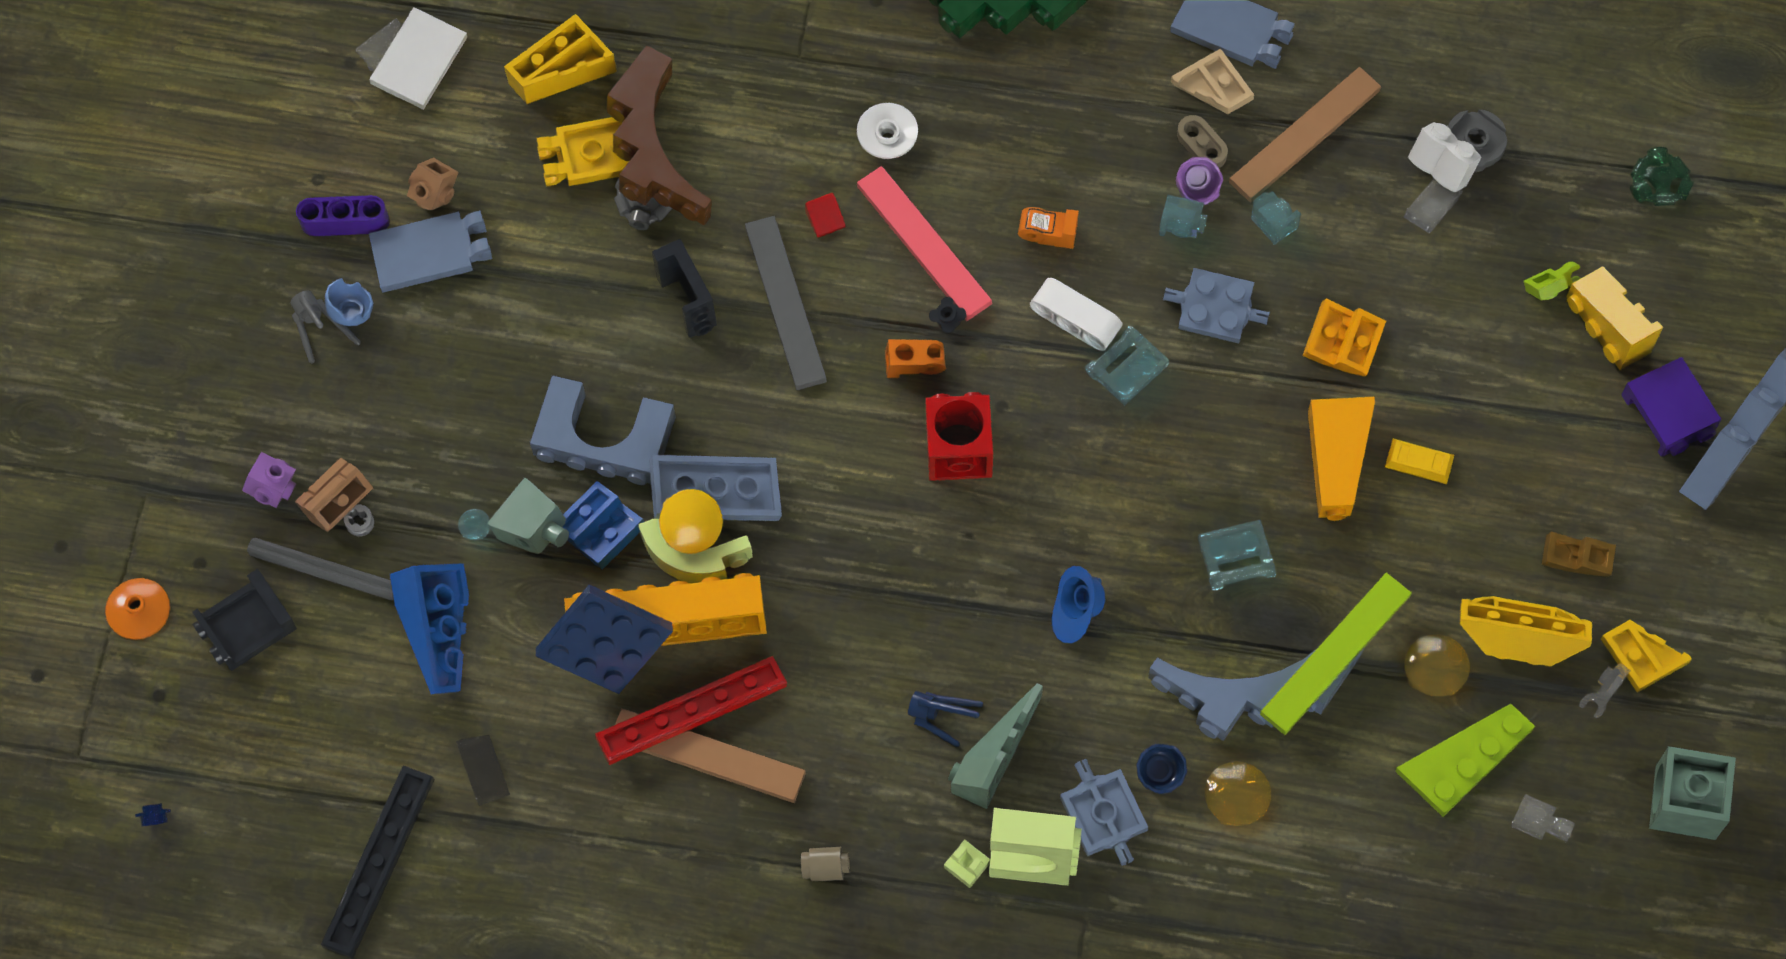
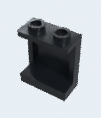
[652,239,717,338]
[192,569,297,671]

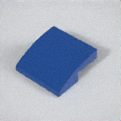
[563,481,644,569]

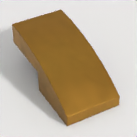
[1542,532,1616,577]

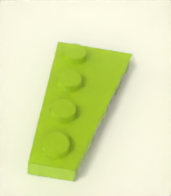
[1395,704,1535,817]

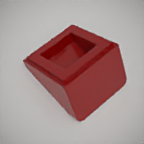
[805,193,846,238]

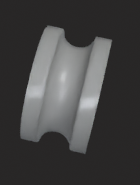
[344,504,374,537]

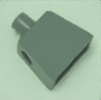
[487,477,569,554]

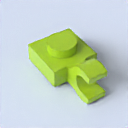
[1524,261,1581,301]

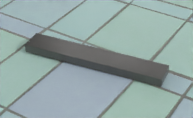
[745,216,827,391]

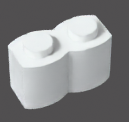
[1408,122,1481,192]

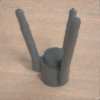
[291,290,361,364]

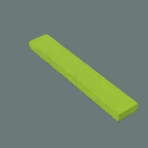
[1260,572,1412,735]

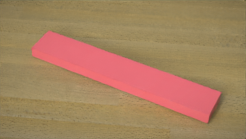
[857,166,992,321]

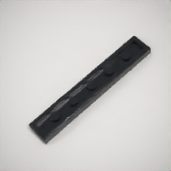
[321,765,435,959]

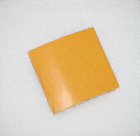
[1302,298,1386,376]

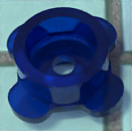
[135,803,171,827]

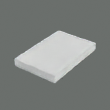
[370,7,467,110]

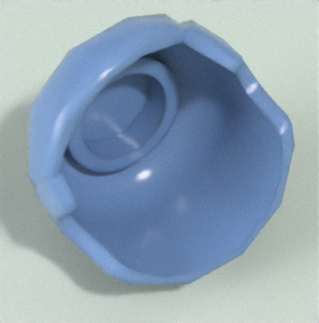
[325,278,373,326]

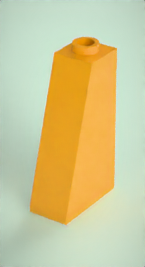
[1308,397,1375,521]

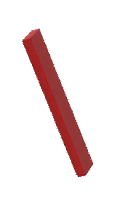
[595,656,787,765]

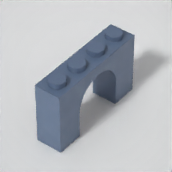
[530,376,676,485]

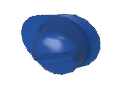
[1052,566,1105,643]

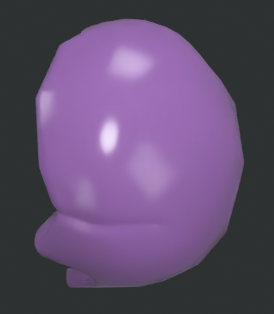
[1176,157,1223,205]

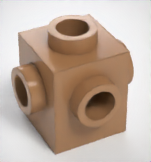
[407,158,458,210]

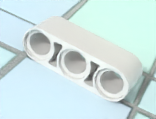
[1030,278,1123,351]

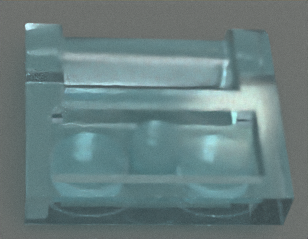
[1085,326,1169,405]
[1198,520,1276,591]

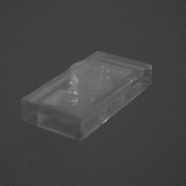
[1404,179,1463,234]

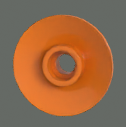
[105,578,170,640]

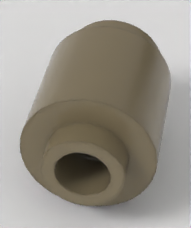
[801,847,850,882]

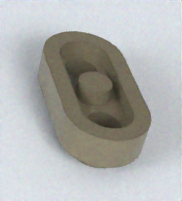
[1177,115,1228,168]

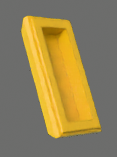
[1385,438,1454,484]

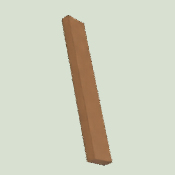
[1229,67,1381,203]
[615,708,806,803]

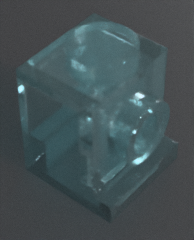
[1251,191,1301,245]
[1159,195,1208,238]

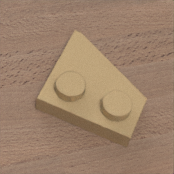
[1171,49,1254,114]

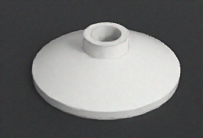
[857,103,918,159]

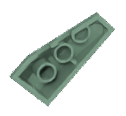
[948,683,1043,809]

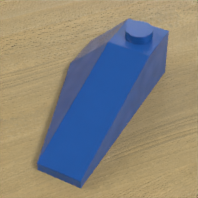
[390,563,469,694]

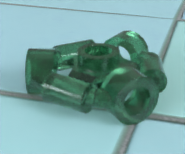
[1630,147,1694,206]

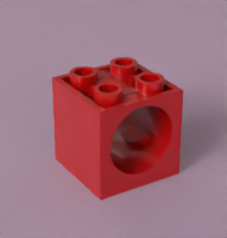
[926,392,993,481]

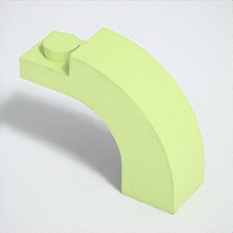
[638,519,753,583]

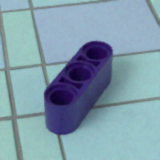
[296,195,390,236]

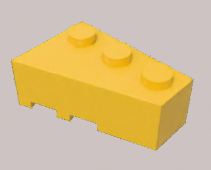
[504,14,617,104]
[1567,267,1663,370]

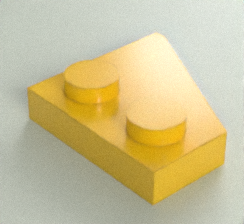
[1601,620,1692,693]

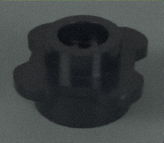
[929,297,966,333]

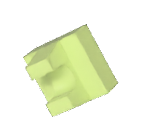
[944,840,990,888]

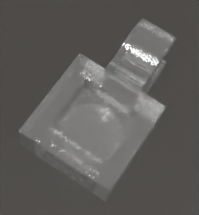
[1579,663,1631,719]
[1511,794,1575,842]

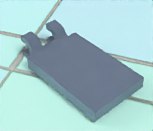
[1170,0,1295,69]
[369,211,493,293]

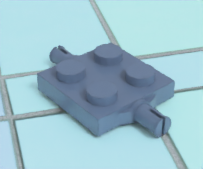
[1163,268,1270,343]
[1060,759,1148,866]

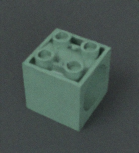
[1649,746,1736,840]

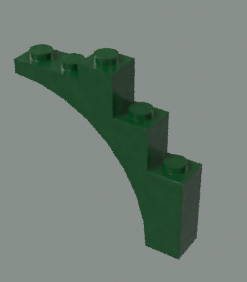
[929,0,1088,39]

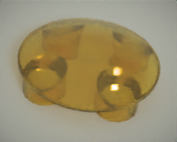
[1404,634,1470,696]
[1205,761,1271,826]

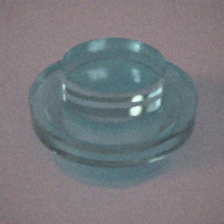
[458,509,490,540]

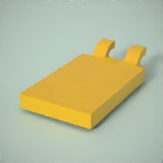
[537,117,629,187]

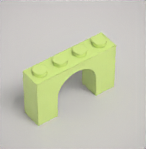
[989,808,1082,886]

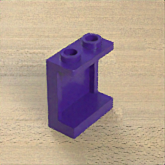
[1621,357,1722,457]

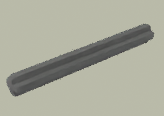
[247,538,394,600]

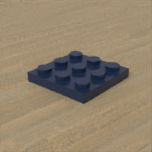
[536,584,673,694]

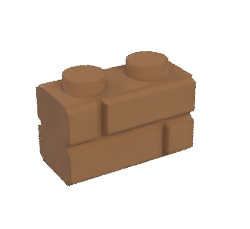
[295,458,373,532]

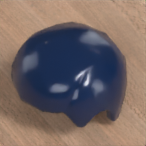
[1136,744,1187,794]

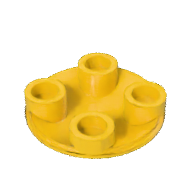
[659,489,723,554]

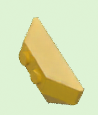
[1460,596,1592,666]

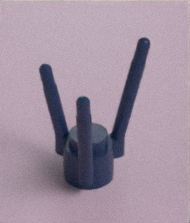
[908,691,983,747]

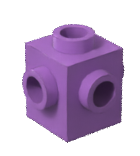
[242,452,296,508]

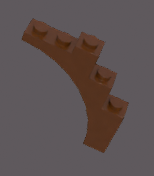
[607,45,712,225]

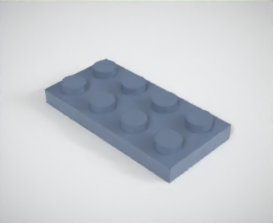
[649,455,782,521]

